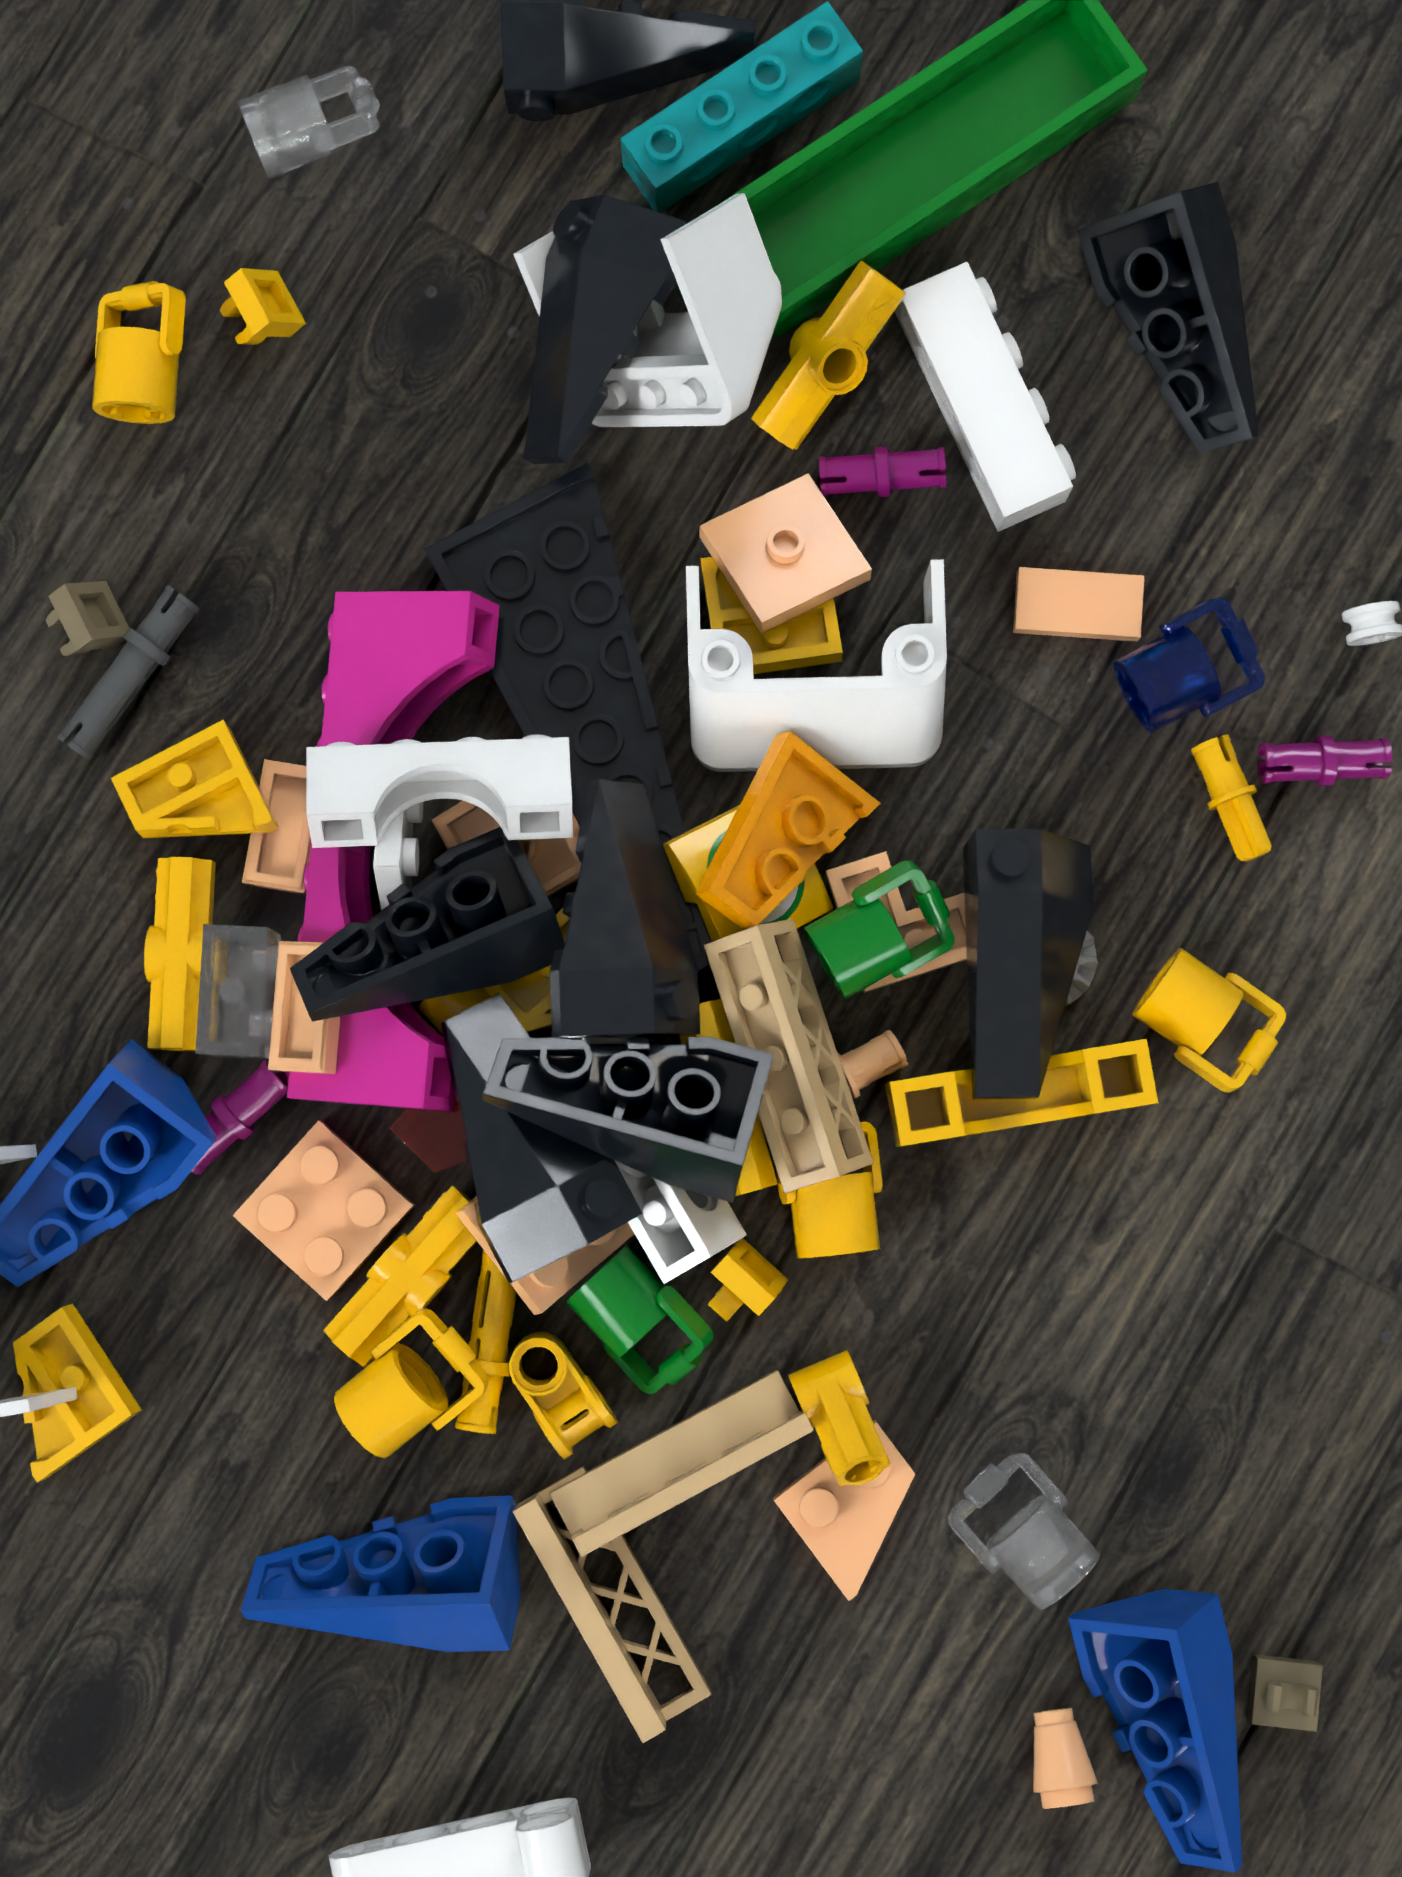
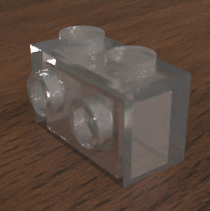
[196,924,281,1060]

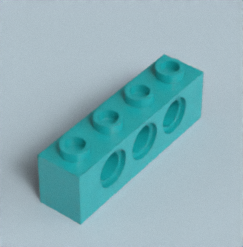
[620,1,863,213]

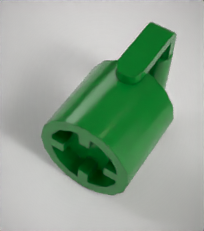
[804,860,955,1000]
[566,1245,714,1394]

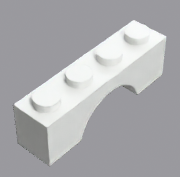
[306,734,573,848]

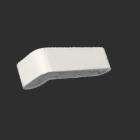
[329,1798,591,1877]

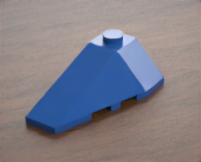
[241,1496,521,1652]
[1068,1589,1242,1873]

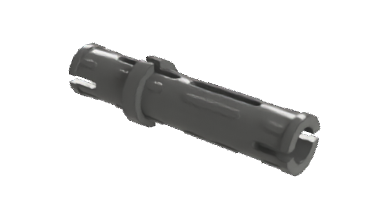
[56,585,201,761]

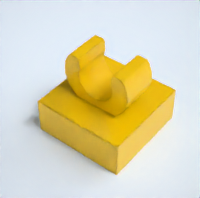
[220,268,306,345]
[708,1238,789,1322]

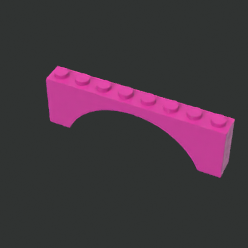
[285,591,500,1112]

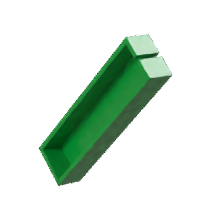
[673,0,1148,342]

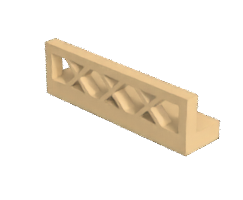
[704,919,874,1193]
[549,1370,814,1557]
[513,1465,711,1743]

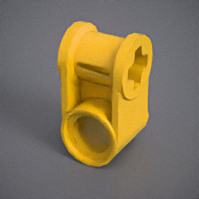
[509,1332,618,1459]

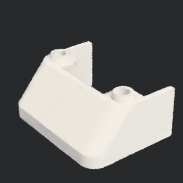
[513,193,782,427]
[686,559,947,772]

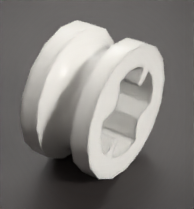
[1342,601,1402,646]

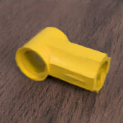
[788,1350,891,1487]

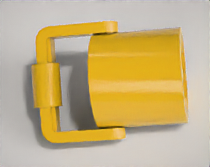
[92,281,186,424]
[1132,948,1286,1093]
[776,1122,883,1258]
[334,1309,489,1459]

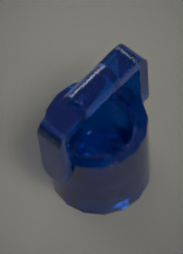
[1113,598,1265,733]

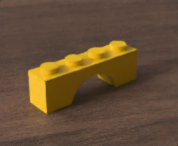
[885,1039,1158,1147]

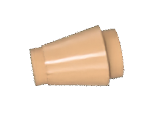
[1033,1708,1098,1809]

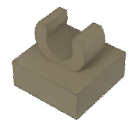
[46,581,129,656]
[1247,1654,1323,1732]

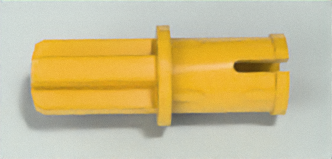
[1191,734,1272,861]

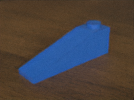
[0,1039,217,1287]

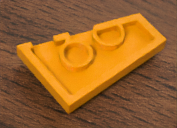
[695,731,881,929]

